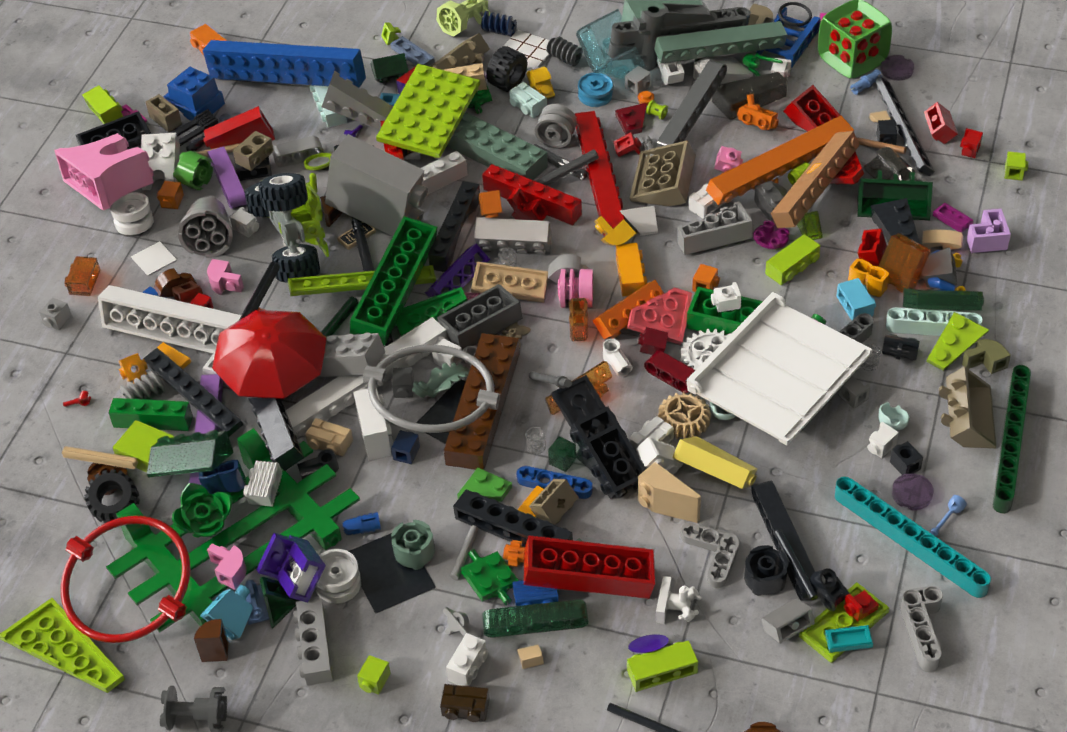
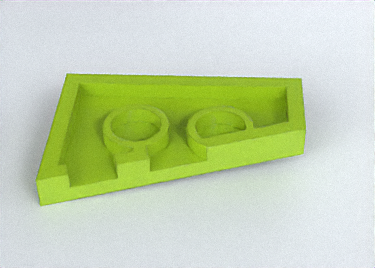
[926,312,989,371]

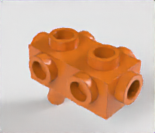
[737,94,779,130]

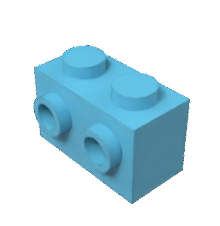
[836,278,876,320]

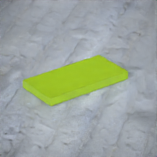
[799,582,890,663]

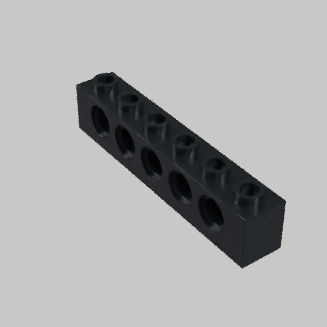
[453,489,573,547]

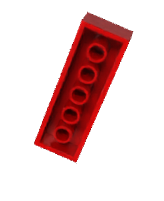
[524,535,655,599]

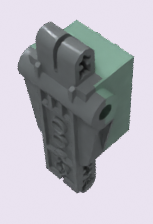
[608,0,751,71]

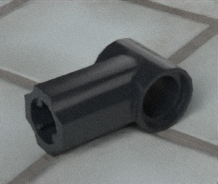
[297,449,339,480]

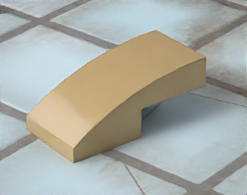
[922,230,963,250]

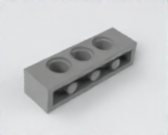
[293,598,333,686]

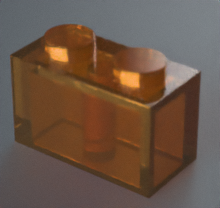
[64,256,101,296]

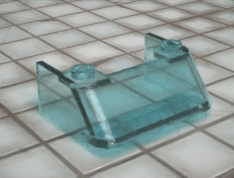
[576,9,645,79]

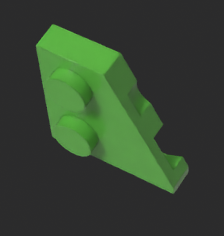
[457,467,512,502]

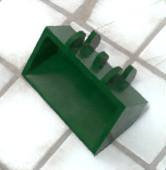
[857,170,933,221]

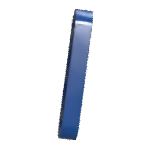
[516,466,593,499]

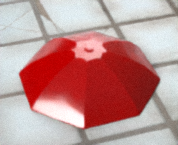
[212,310,327,399]

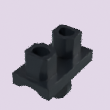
[882,334,920,360]

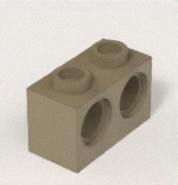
[233,131,274,171]

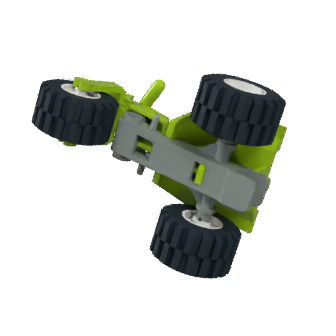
[244,173,330,283]

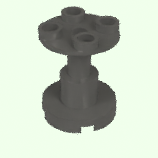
[160,686,227,732]

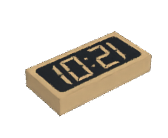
[337,222,376,250]

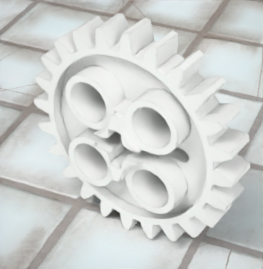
[681,329,731,371]

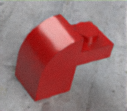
[507,188,549,221]

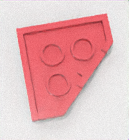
[627,288,692,345]

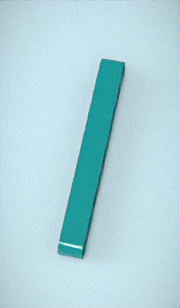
[834,476,991,598]

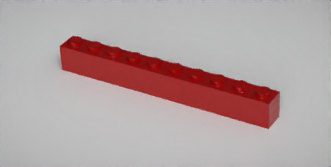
[575,111,629,237]

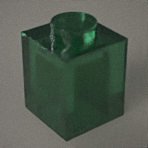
[548,436,576,472]

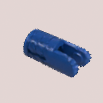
[343,512,381,536]

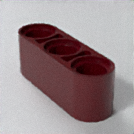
[644,350,695,393]

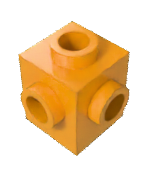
[119,353,148,384]

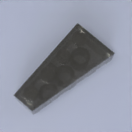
[712,72,788,120]

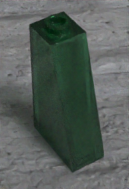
[903,288,984,311]

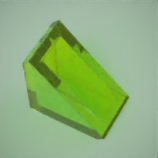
[797,211,823,240]

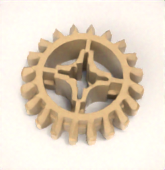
[658,392,711,439]

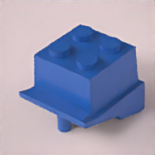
[163,66,225,126]

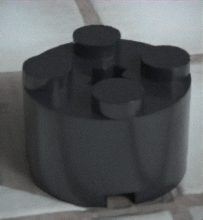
[744,545,788,596]

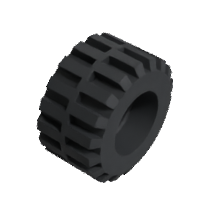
[486,46,528,92]
[84,470,140,523]

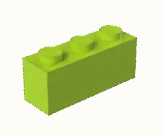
[82,85,124,124]
[765,234,820,285]
[627,640,698,692]

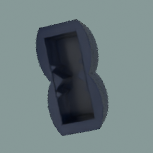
[199,460,246,494]

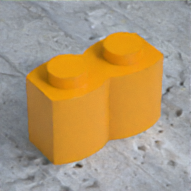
[848,259,889,297]

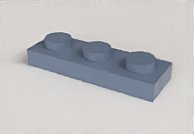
[390,36,435,66]

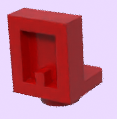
[613,133,642,157]
[844,590,879,622]

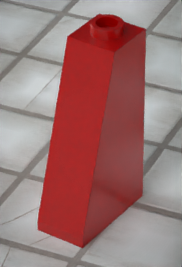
[203,106,275,149]

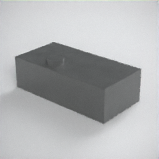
[437,284,523,351]

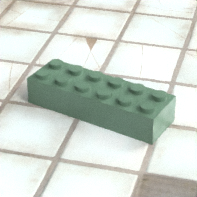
[447,112,548,180]

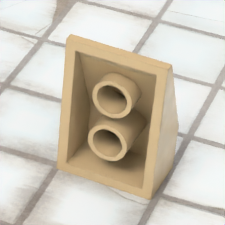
[638,462,701,523]

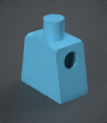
[200,585,253,640]

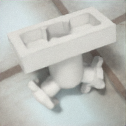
[656,576,702,624]

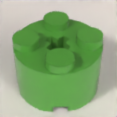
[173,151,213,190]

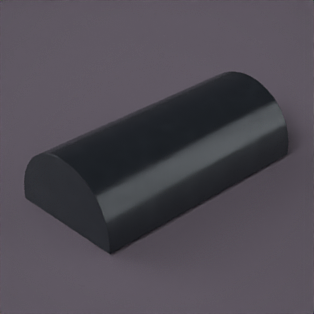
[76,111,151,149]

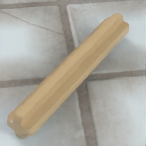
[62,446,138,469]

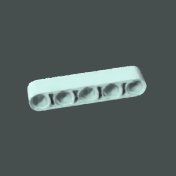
[886,307,983,336]

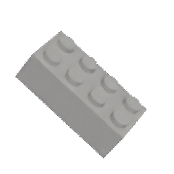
[475,217,552,255]
[318,333,385,377]

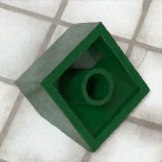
[370,53,409,83]

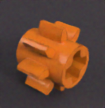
[503,540,525,567]

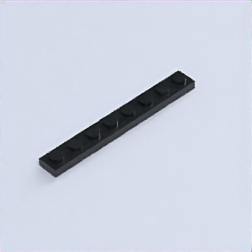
[875,75,935,176]
[143,348,244,437]

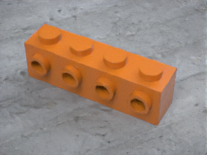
[592,279,664,339]

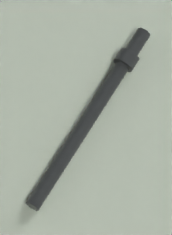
[529,372,572,388]

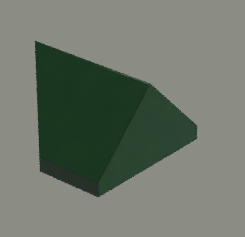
[260,576,299,629]

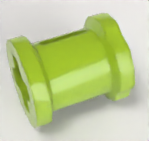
[646,100,668,120]

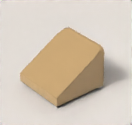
[517,645,544,669]

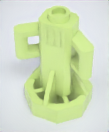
[436,0,491,37]

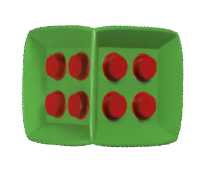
[818,0,892,79]

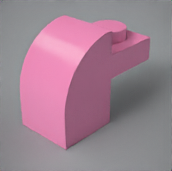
[207,259,244,295]
[207,544,246,590]

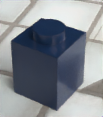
[391,430,420,465]

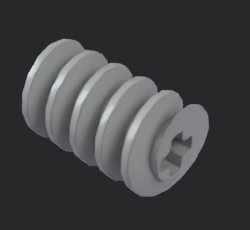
[120,371,165,399]

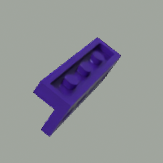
[424,243,490,298]

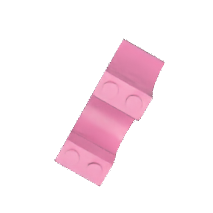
[54,134,154,211]

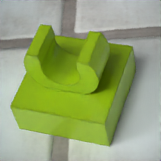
[381,22,401,45]

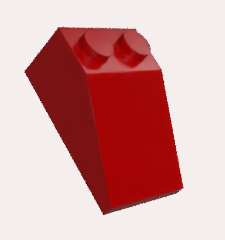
[783,85,841,132]

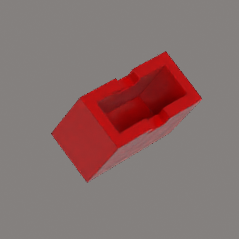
[857,228,887,267]

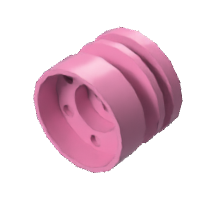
[558,269,593,308]

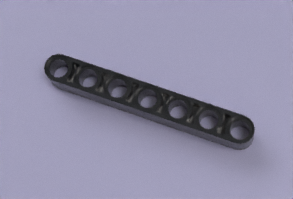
[751,480,819,601]

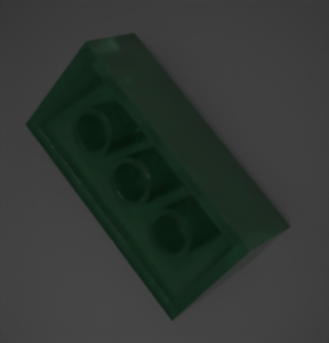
[147,430,234,478]

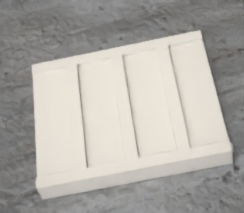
[687,292,872,445]

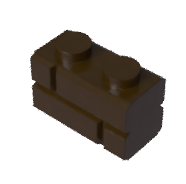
[440,684,490,722]

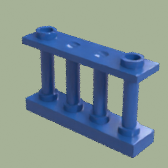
[756,7,820,68]

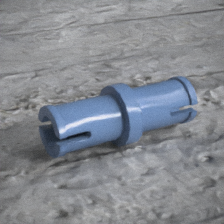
[850,69,882,95]

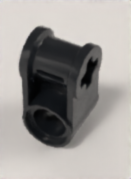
[810,568,850,612]

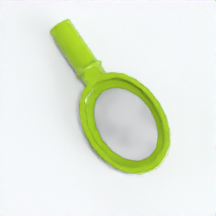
[304,153,332,170]

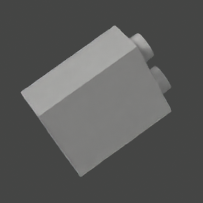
[325,134,428,236]

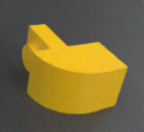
[526,66,555,99]
[594,216,636,246]

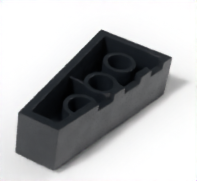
[871,198,923,269]

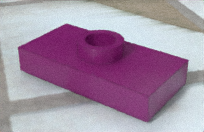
[933,202,973,233]

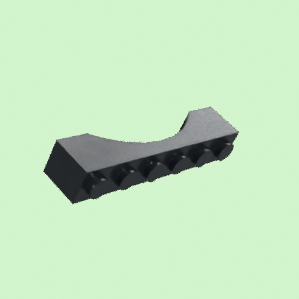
[428,181,480,272]

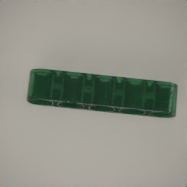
[482,600,589,638]

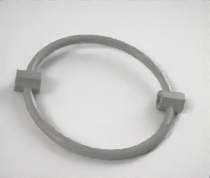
[363,345,500,433]

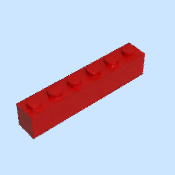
[482,164,582,226]

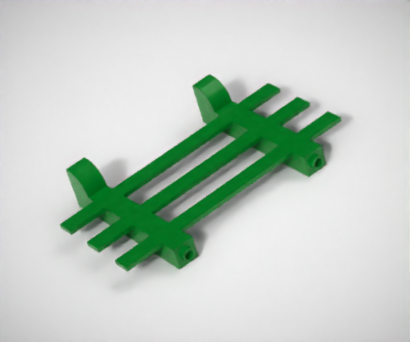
[106,428,360,633]

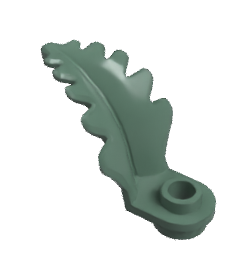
[412,362,470,398]

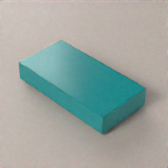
[825,625,873,653]

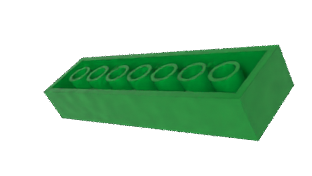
[349,216,438,346]

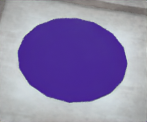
[628,634,669,653]

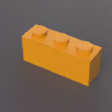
[616,243,647,297]

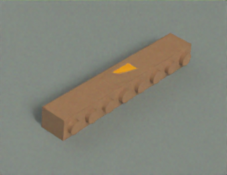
[771,131,860,228]

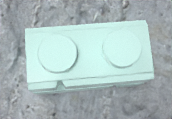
[509,82,547,118]

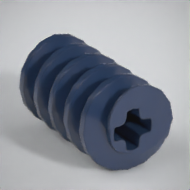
[481,11,517,37]

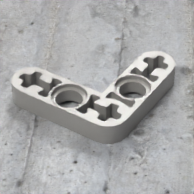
[680,523,739,588]

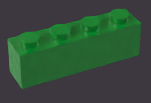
[108,398,193,431]

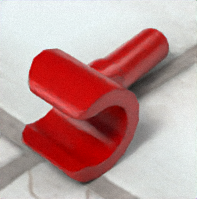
[63,391,91,407]

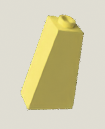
[672,436,757,489]

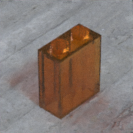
[879,233,931,293]

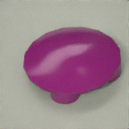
[753,220,789,249]

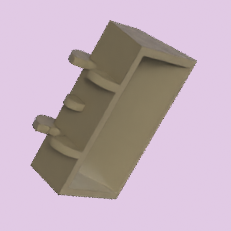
[430,33,490,70]
[939,366,996,449]

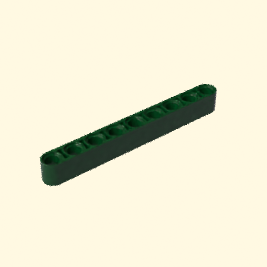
[992,365,1031,514]

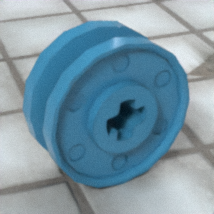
[578,72,613,107]

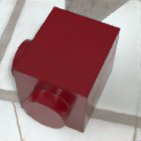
[638,327,668,355]

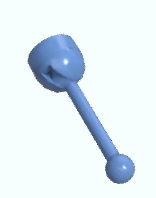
[930,495,967,536]

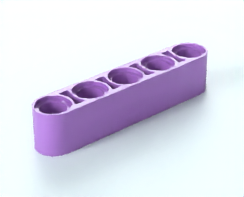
[207,146,247,209]

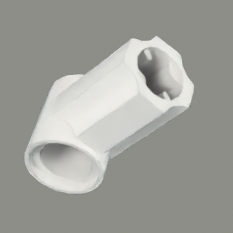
[603,339,633,377]

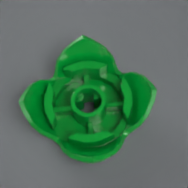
[172,483,232,538]

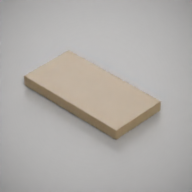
[471,262,548,303]

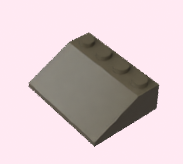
[630,140,696,206]

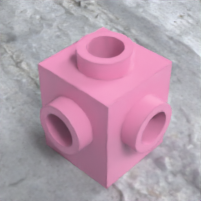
[714,146,743,172]

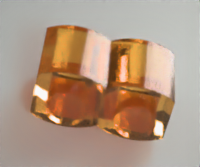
[569,298,588,341]

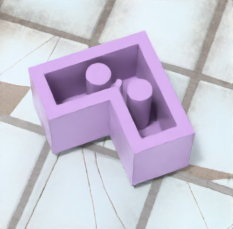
[967,209,1011,253]

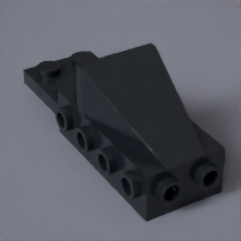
[551,375,647,499]

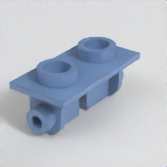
[245,580,269,625]

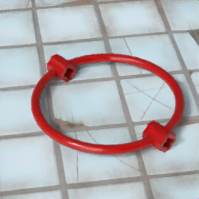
[61,516,191,643]

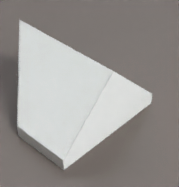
[620,206,658,236]

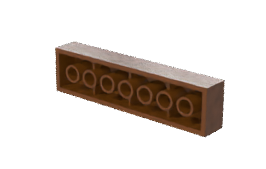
[444,333,520,470]

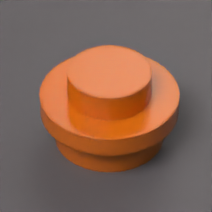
[638,91,654,106]

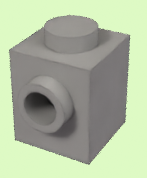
[625,66,651,95]
[39,298,72,330]

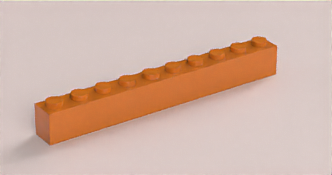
[706,115,854,205]

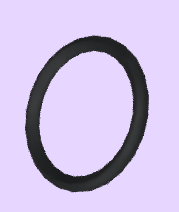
[778,2,812,27]

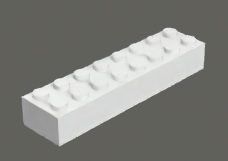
[98,285,241,353]

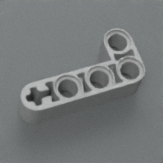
[900,586,943,672]

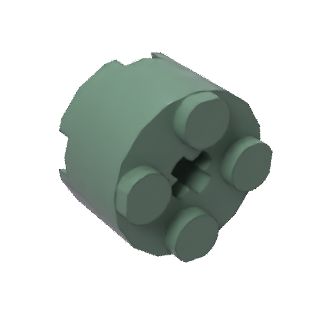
[391,520,435,570]

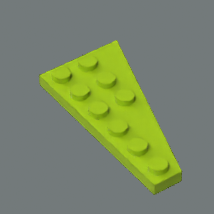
[0,598,125,693]

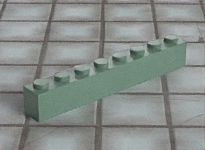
[654,21,787,64]

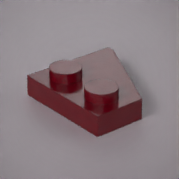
[615,103,647,135]

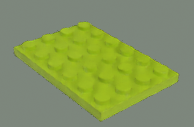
[376,64,480,158]

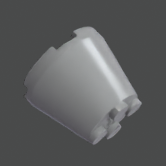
[178,196,233,258]

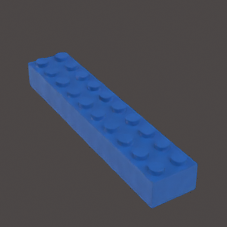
[203,40,366,88]

